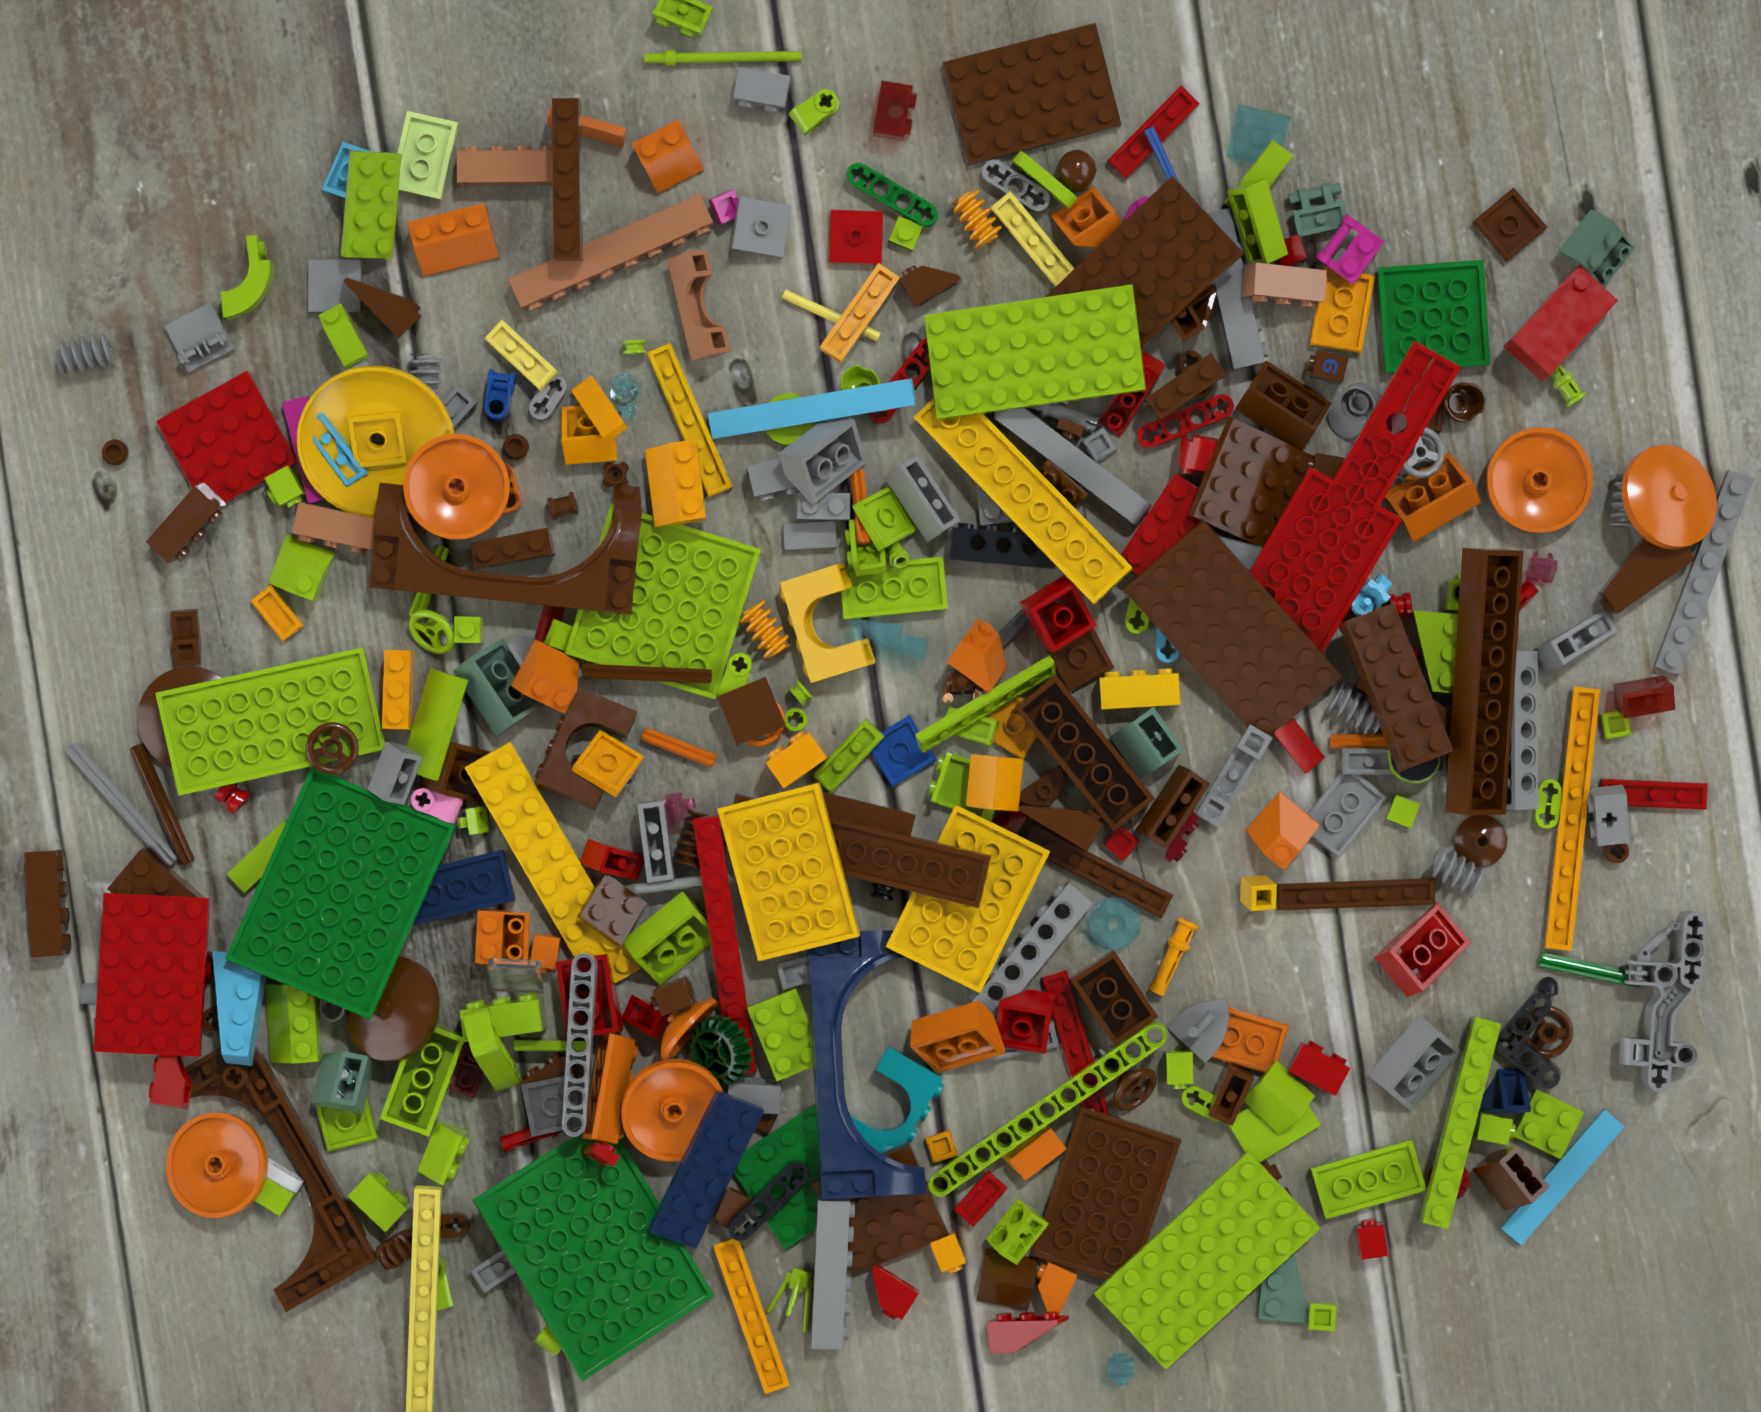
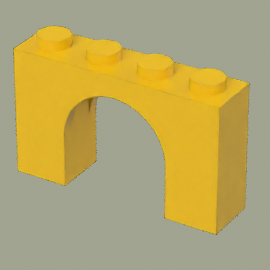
[780,563,876,683]

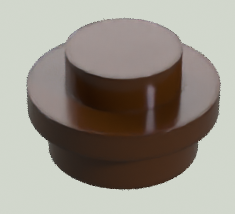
[503,434,529,460]
[102,439,129,466]

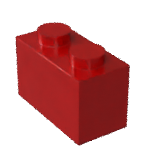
[1287,1040,1350,1096]

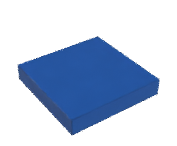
[871,715,937,787]

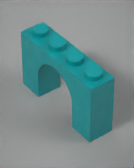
[849,1045,945,1153]

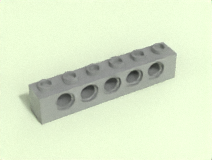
[1506,651,1538,810]
[968,882,1093,1021]

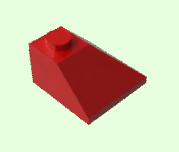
[996,989,1055,1054]

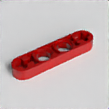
[869,338,931,424]
[1137,394,1234,448]

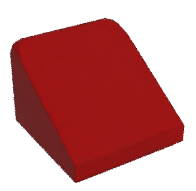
[1277,234,1307,266]

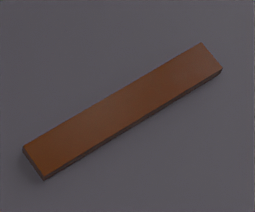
[1025,824,1173,918]
[1276,878,1436,910]

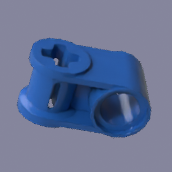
[484,369,516,421]

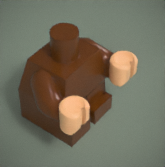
[943,669,983,703]

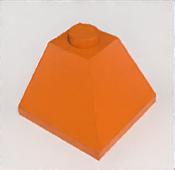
[1051,187,1122,247]
[1246,791,1320,870]

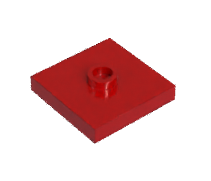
[829,210,884,265]

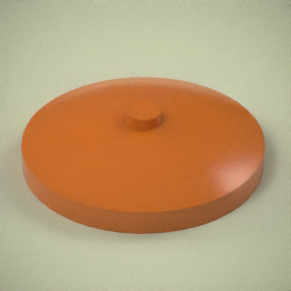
[1486,427,1593,533]
[403,434,510,540]
[1621,445,1717,550]
[620,1059,723,1161]
[166,1112,268,1218]

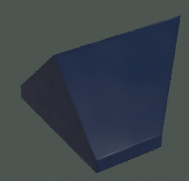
[1479,1068,1531,1114]

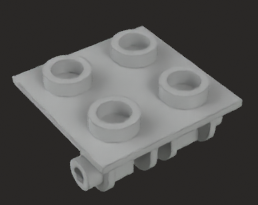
[165,302,235,373]

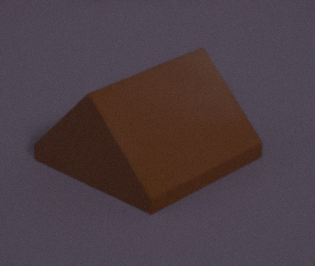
[976,1248,1038,1310]

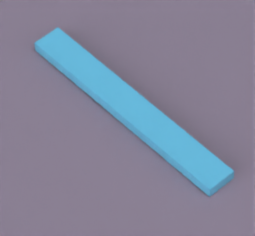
[708,378,917,439]

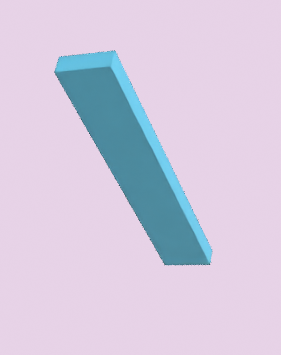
[1500,1108,1625,1245]

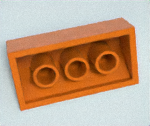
[582,1033,638,1144]

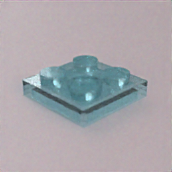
[1226,104,1290,163]

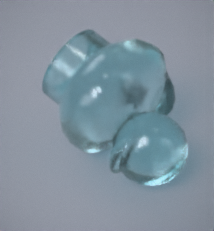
[610,373,642,419]

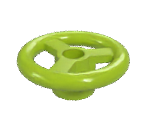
[409,610,454,654]

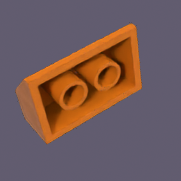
[407,203,500,277]
[1385,452,1481,542]
[910,1000,1005,1073]

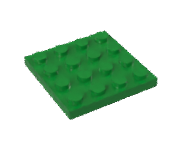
[1377,260,1491,373]
[734,1104,819,1249]

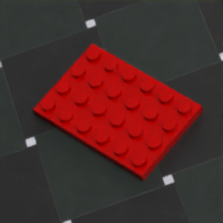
[93,893,211,1057]

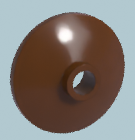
[1454,815,1507,867]

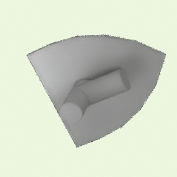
[1167,1000,1229,1064]

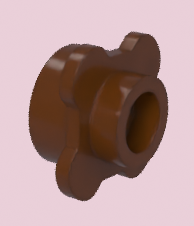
[602,462,629,488]

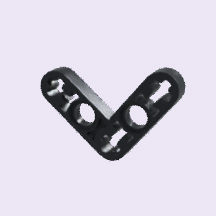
[1495,990,1561,1089]

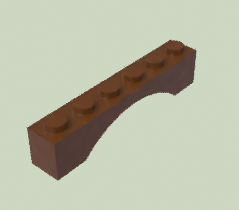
[552,98,583,261]

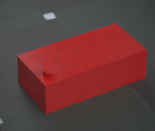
[1503,265,1618,382]

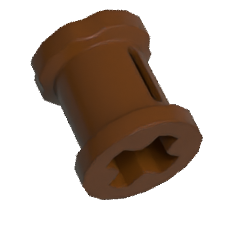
[547,491,579,521]

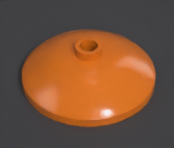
[660,998,718,1060]

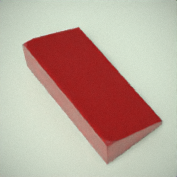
[1273,718,1325,774]

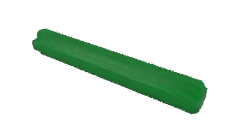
[1538,952,1640,988]

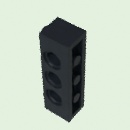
[949,523,1055,569]

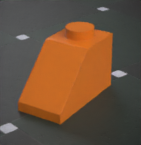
[1035,1260,1078,1315]

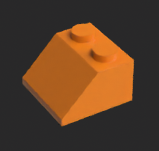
[632,119,704,194]
[947,618,1007,693]
[511,639,579,714]

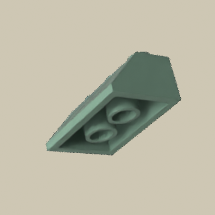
[453,639,545,736]

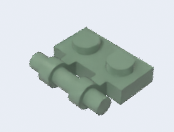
[1288,183,1347,238]

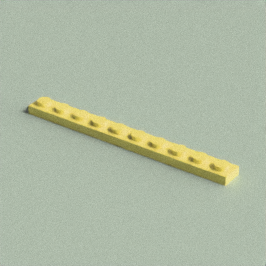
[406,1185,442,1412]

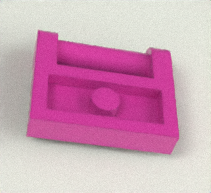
[1315,214,1385,285]

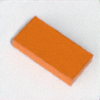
[1009,1127,1067,1181]

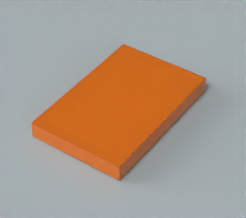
[1212,1007,1289,1073]

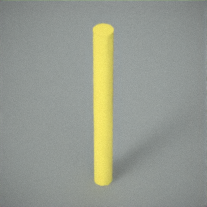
[782,289,881,342]

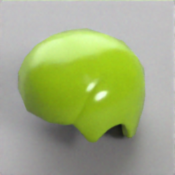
[840,364,881,390]

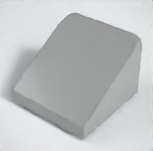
[508,636,532,667]

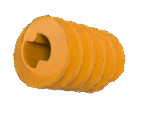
[950,190,1002,250]
[740,599,793,659]

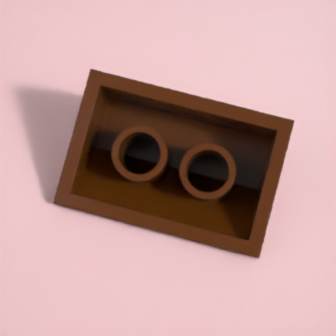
[1235,360,1332,451]

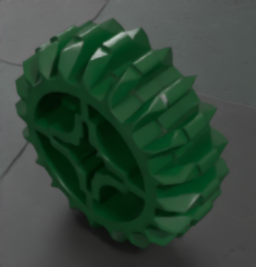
[687,1015,754,1086]

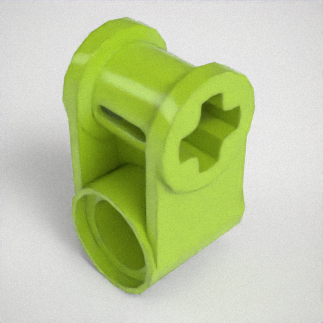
[789,89,839,136]
[717,652,752,696]

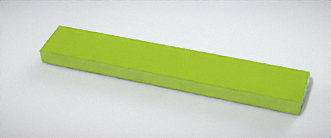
[915,655,1056,752]

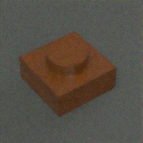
[1055,418,1085,442]
[613,485,641,510]

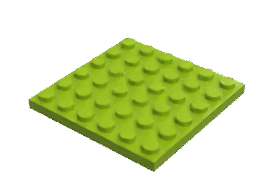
[565,503,762,700]

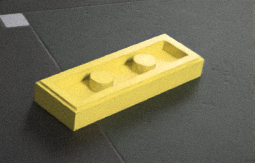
[484,320,559,391]

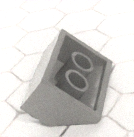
[779,417,867,504]
[1368,1015,1462,1111]

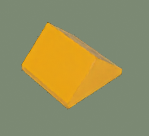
[966,754,1023,811]

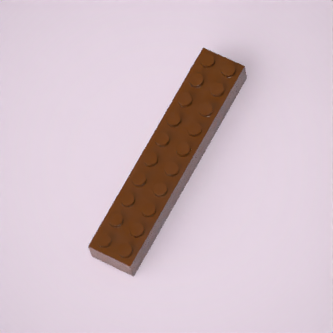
[1445,548,1524,816]

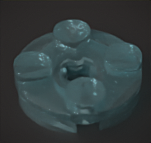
[1089,897,1141,950]

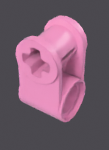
[411,787,464,824]

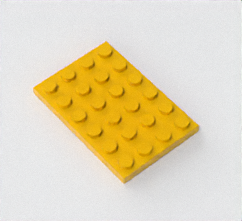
[717,782,860,961]
[886,804,1050,993]

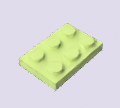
[397,111,459,200]

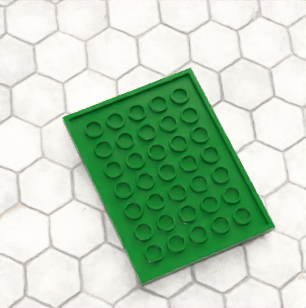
[225,766,457,1020]
[472,1133,715,1381]

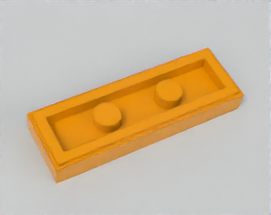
[571,375,628,443]

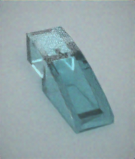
[850,619,928,660]

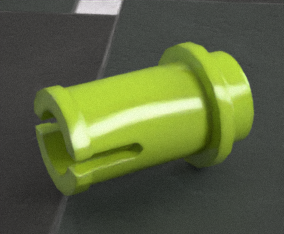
[886,541,909,568]

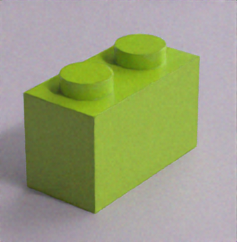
[348,1170,410,1232]

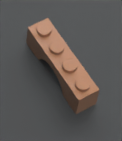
[667,249,731,361]

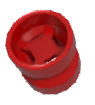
[213,783,250,814]

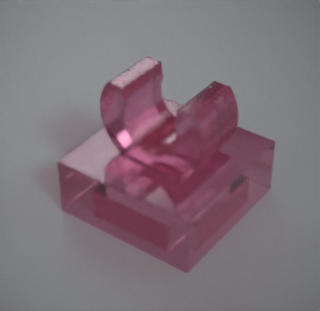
[1526,551,1557,583]
[665,792,696,821]

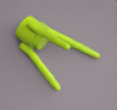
[766,1267,814,1333]

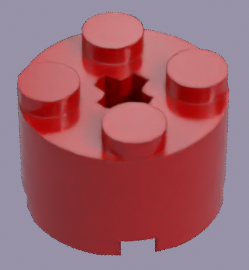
[1177,433,1219,474]

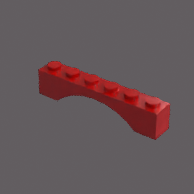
[149,950,213,1109]

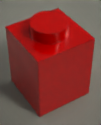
[1355,1218,1388,1260]

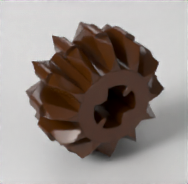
[375,1229,412,1270]

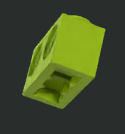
[986,1198,1049,1265]

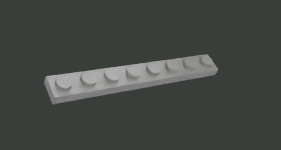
[1654,469,1754,676]

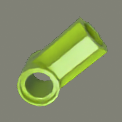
[437,1256,454,1310]

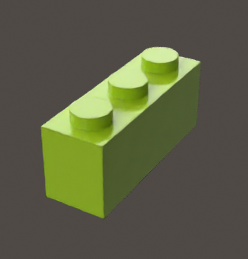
[1227,179,1288,264]

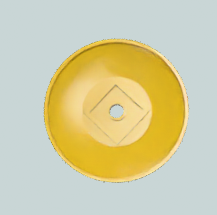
[297,365,455,518]

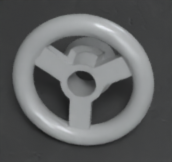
[1402,427,1444,478]

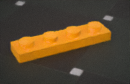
[820,263,900,364]

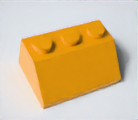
[645,440,707,528]

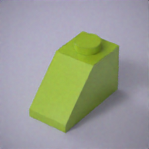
[318,303,369,369]

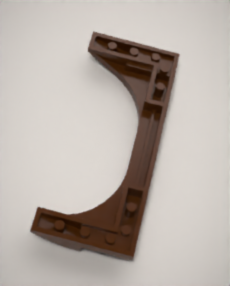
[369,483,642,614]
[185,1045,377,1312]

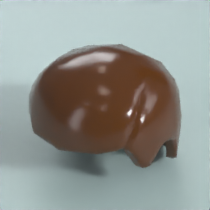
[1055,149,1097,193]
[1442,382,1486,422]

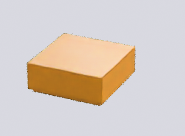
[925,1130,958,1163]

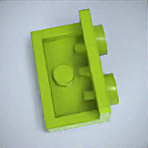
[651,0,713,39]
[845,519,888,576]

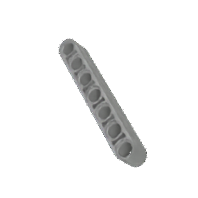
[992,408,1152,527]
[562,953,598,1137]

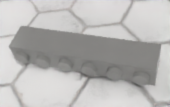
[1208,208,1268,371]
[811,1191,855,1350]

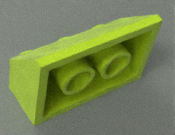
[624,891,711,985]
[265,983,323,1064]

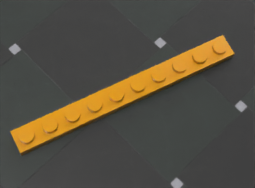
[1544,686,1601,951]

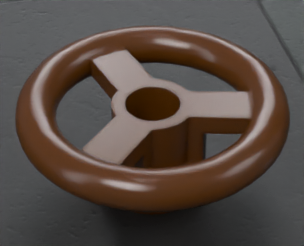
[306,722,359,775]
[1521,1006,1573,1058]
[1113,1068,1157,1111]

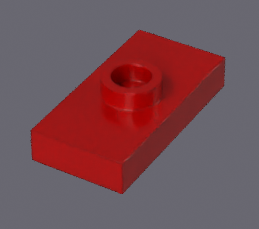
[953,1170,1008,1227]

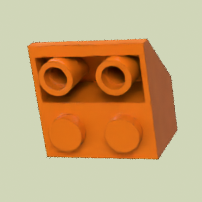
[475,909,531,966]

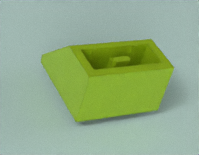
[418,1119,471,1186]

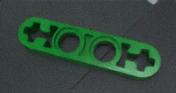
[847,163,938,227]

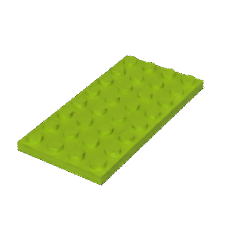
[924,284,1146,420]
[155,647,385,796]
[1094,1150,1321,1370]

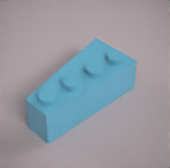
[212,951,266,1066]

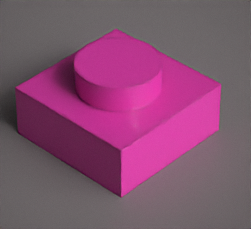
[708,189,738,224]

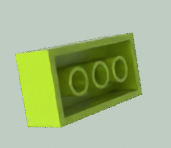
[380,1024,465,1137]

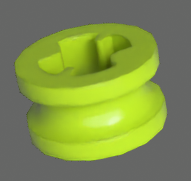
[622,340,647,355]
[788,680,813,706]
[785,708,808,731]

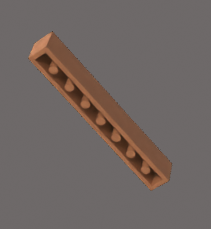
[508,194,714,312]

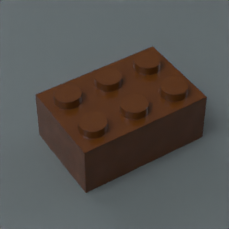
[107,848,206,898]
[1070,949,1158,1046]

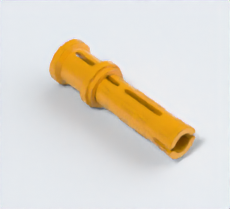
[1149,917,1200,997]

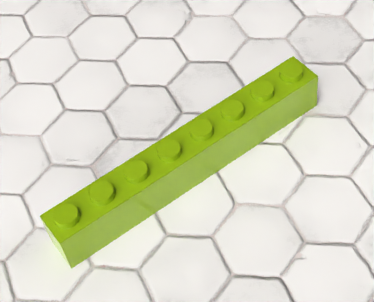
[1419,1017,1501,1229]

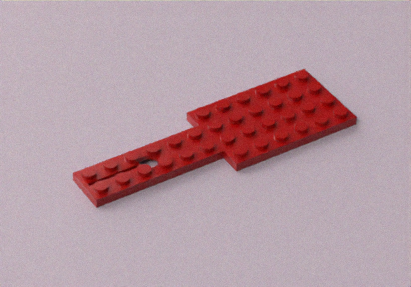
[1249,340,1461,653]

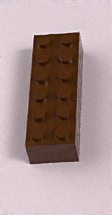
[1339,603,1454,773]
[1014,674,1155,832]

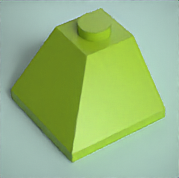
[268,534,336,602]

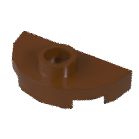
[1020,765,1063,806]

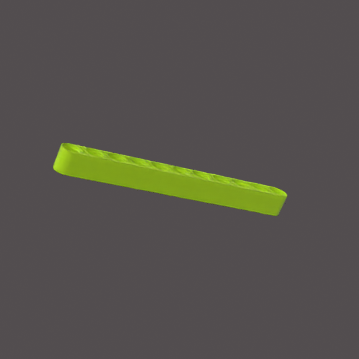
[928,1021,1168,1197]

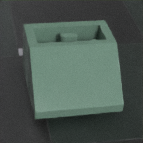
[1559,209,1635,287]
[1109,707,1184,780]
[311,1051,375,1114]

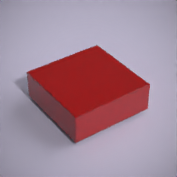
[1103,825,1140,861]

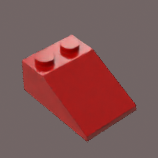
[1374,903,1471,997]
[555,954,624,1039]

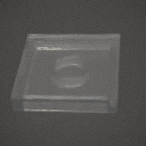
[488,958,544,994]

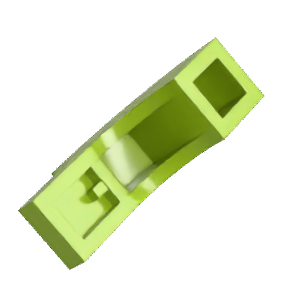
[221,235,274,320]

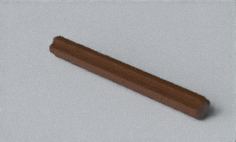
[582,664,712,683]
[130,743,195,865]

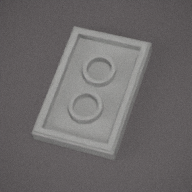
[1307,770,1388,859]

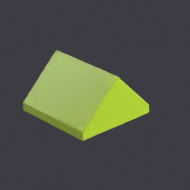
[1244,1060,1315,1134]

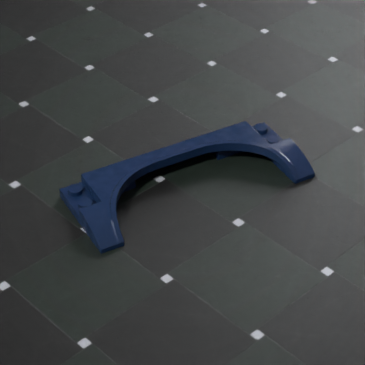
[806,930,926,1200]

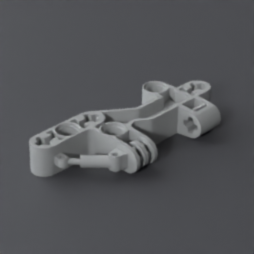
[1619,910,1707,1092]

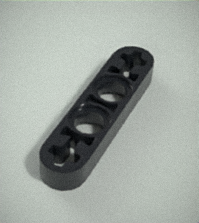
[727,1160,809,1241]

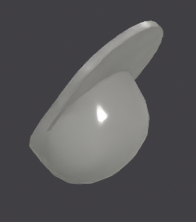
[1328,383,1379,438]

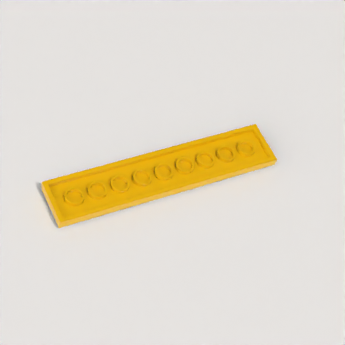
[914,398,1133,605]
[465,741,641,983]

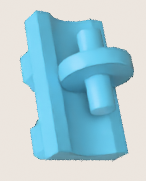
[1351,574,1392,616]

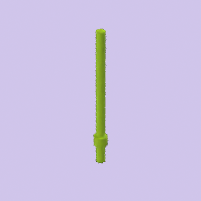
[644,50,802,66]

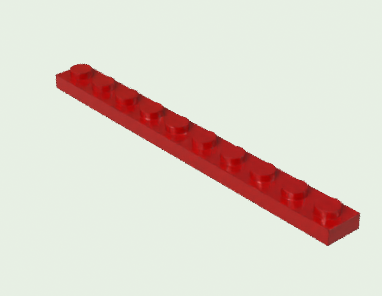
[693,814,757,1074]

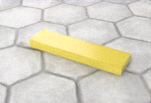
[990,191,1074,287]

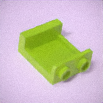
[927,751,994,822]

